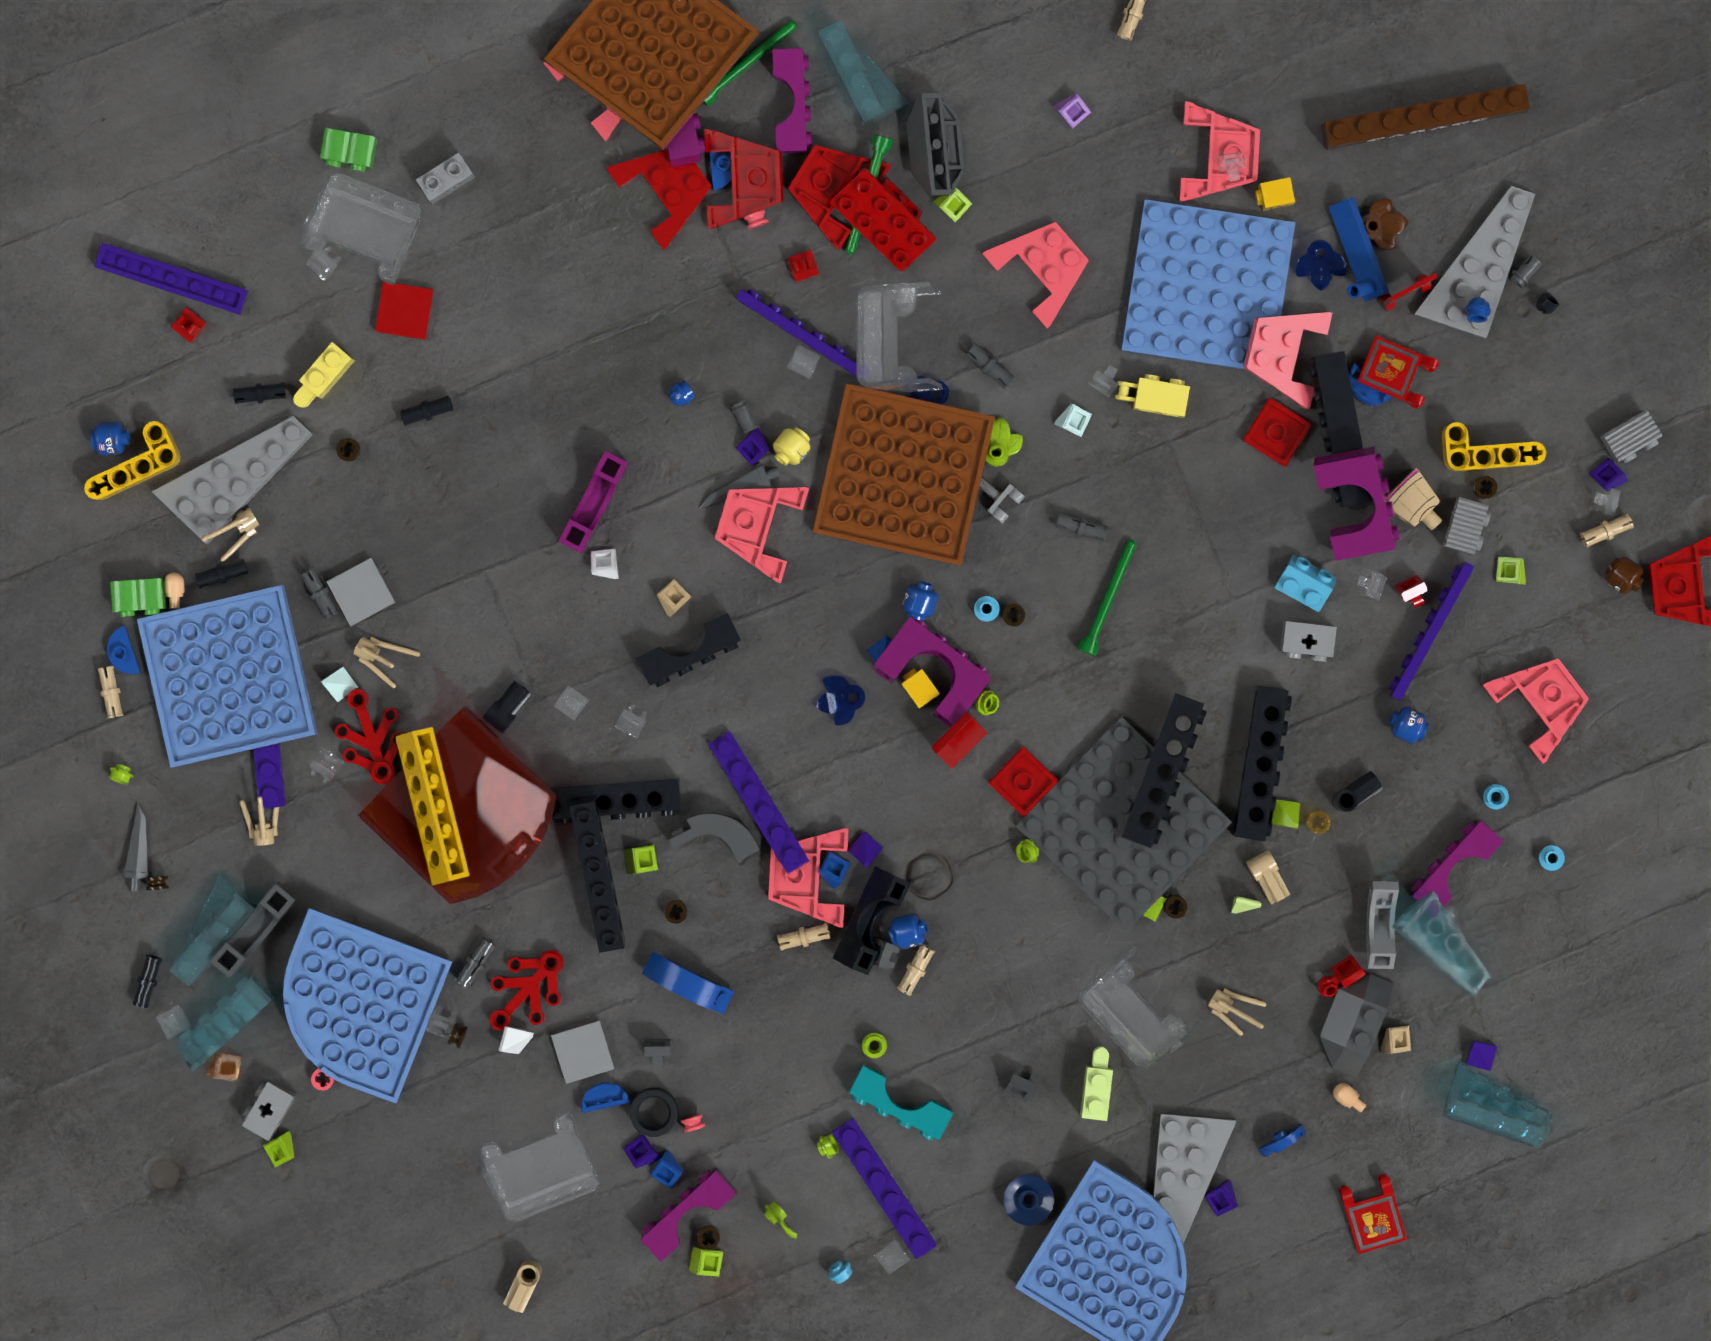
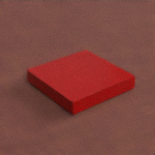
[375,282,434,340]
[1242,397,1312,468]
[931,712,987,769]
[988,747,1059,817]

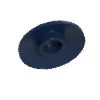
[1003,1174,1054,1226]

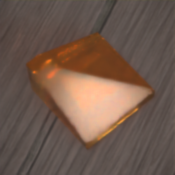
[207,1053,242,1081]

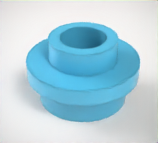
[974,596,999,622]
[1483,784,1509,810]
[1539,845,1565,871]
[828,1260,852,1284]

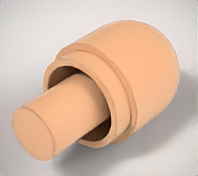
[164,572,185,608]
[1333,1083,1366,1113]

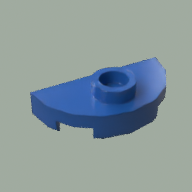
[710,151,732,191]
[1349,364,1392,406]
[107,625,142,675]
[581,1082,631,1113]
[1257,1124,1306,1157]

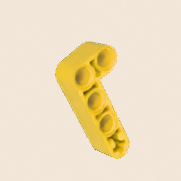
[84,421,181,500]
[1442,422,1546,472]

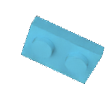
[1275,555,1337,612]

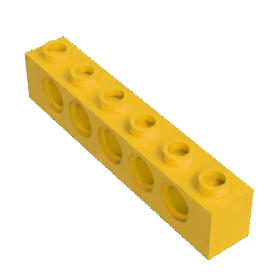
[395,727,470,886]

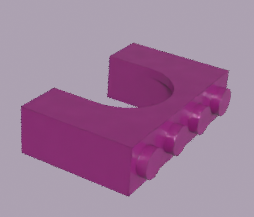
[1314,446,1400,561]
[871,617,991,728]

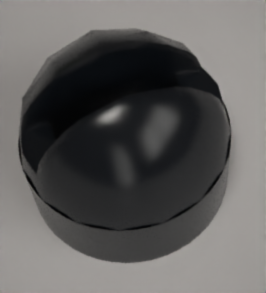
[1536,292,1559,314]

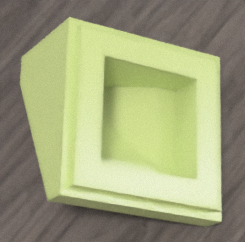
[1231,896,1262,914]

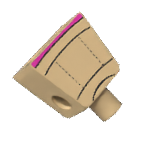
[1387,468,1442,531]

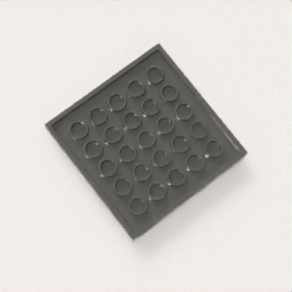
[1016,717,1232,932]

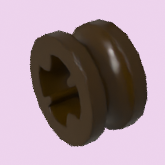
[336,438,361,462]
[1473,476,1497,499]
[1003,604,1025,627]
[145,876,169,890]
[1164,895,1187,919]
[664,900,688,924]
[448,1023,468,1048]
[697,1225,720,1249]

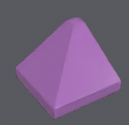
[1053,93,1091,129]

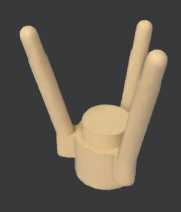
[201,508,259,562]
[353,637,420,688]
[240,796,279,846]
[1208,988,1267,1036]

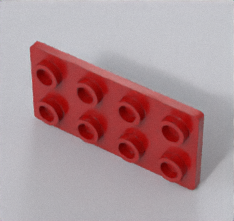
[830,168,936,272]

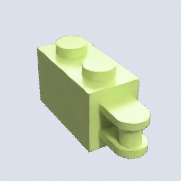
[1080,1046,1113,1121]

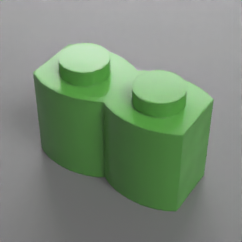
[320,128,378,172]
[110,578,166,617]

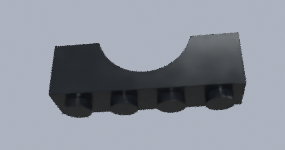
[636,613,741,688]
[832,866,911,975]

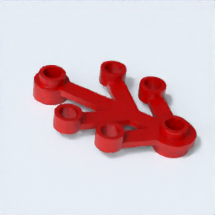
[334,689,404,784]
[490,950,564,1030]

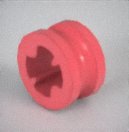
[744,210,769,230]
[311,1068,335,1091]
[680,1114,706,1133]

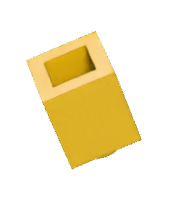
[1255,177,1295,211]
[901,668,940,708]

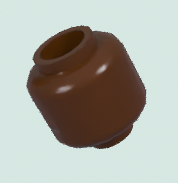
[1605,557,1644,594]

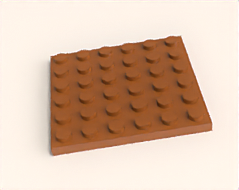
[544,0,759,150]
[813,384,995,566]

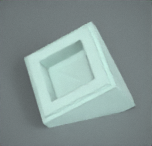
[1054,404,1092,437]
[321,667,358,702]

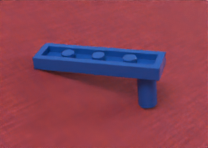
[1329,197,1389,302]

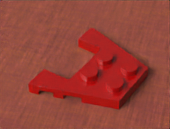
[704,129,784,229]
[787,145,891,250]
[606,149,712,250]
[1648,536,1711,627]

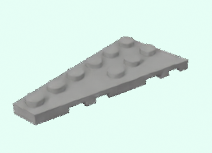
[1413,186,1535,339]
[152,416,313,545]
[1153,1113,1237,1244]

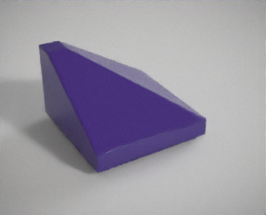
[735,428,770,466]
[1589,458,1628,491]
[848,832,883,868]
[1466,1040,1497,1071]
[623,1134,661,1169]
[1204,1180,1238,1216]

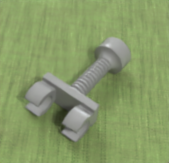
[980,477,1025,523]

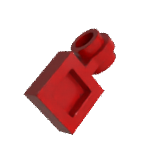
[1317,954,1366,997]

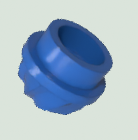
[1465,297,1491,323]
[669,380,695,406]

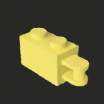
[293,342,355,408]
[1115,374,1190,418]

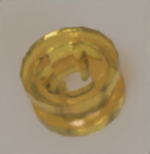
[1307,811,1331,834]

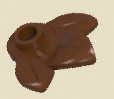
[1362,199,1408,250]

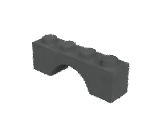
[210,882,299,978]

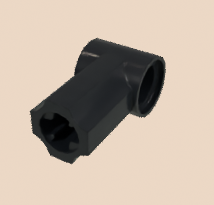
[482,681,531,734]
[1332,771,1383,812]

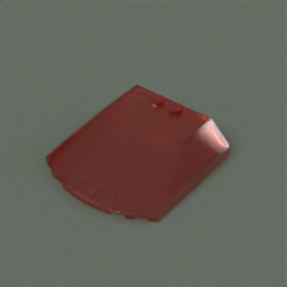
[358,705,557,904]

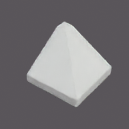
[590,549,619,579]
[499,1026,534,1054]

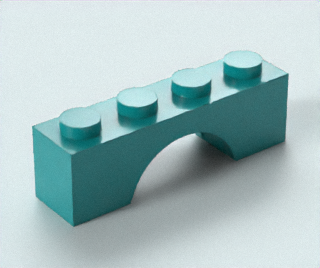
[849,1064,954,1141]

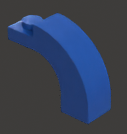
[642,951,735,1014]

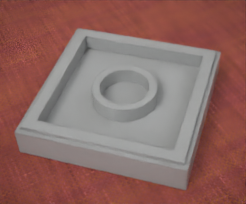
[327,558,396,627]
[551,1020,615,1084]

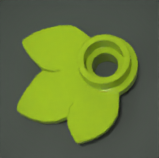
[986,417,1023,467]
[764,1201,797,1239]

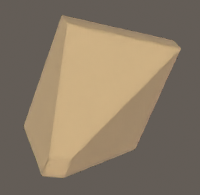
[657,579,691,617]
[1381,1025,1411,1054]

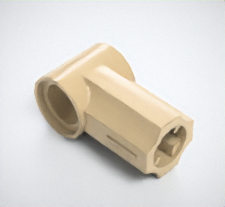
[1246,850,1290,905]
[503,1260,542,1313]

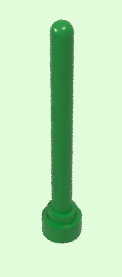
[703,21,797,107]
[845,134,893,255]
[1077,540,1136,656]

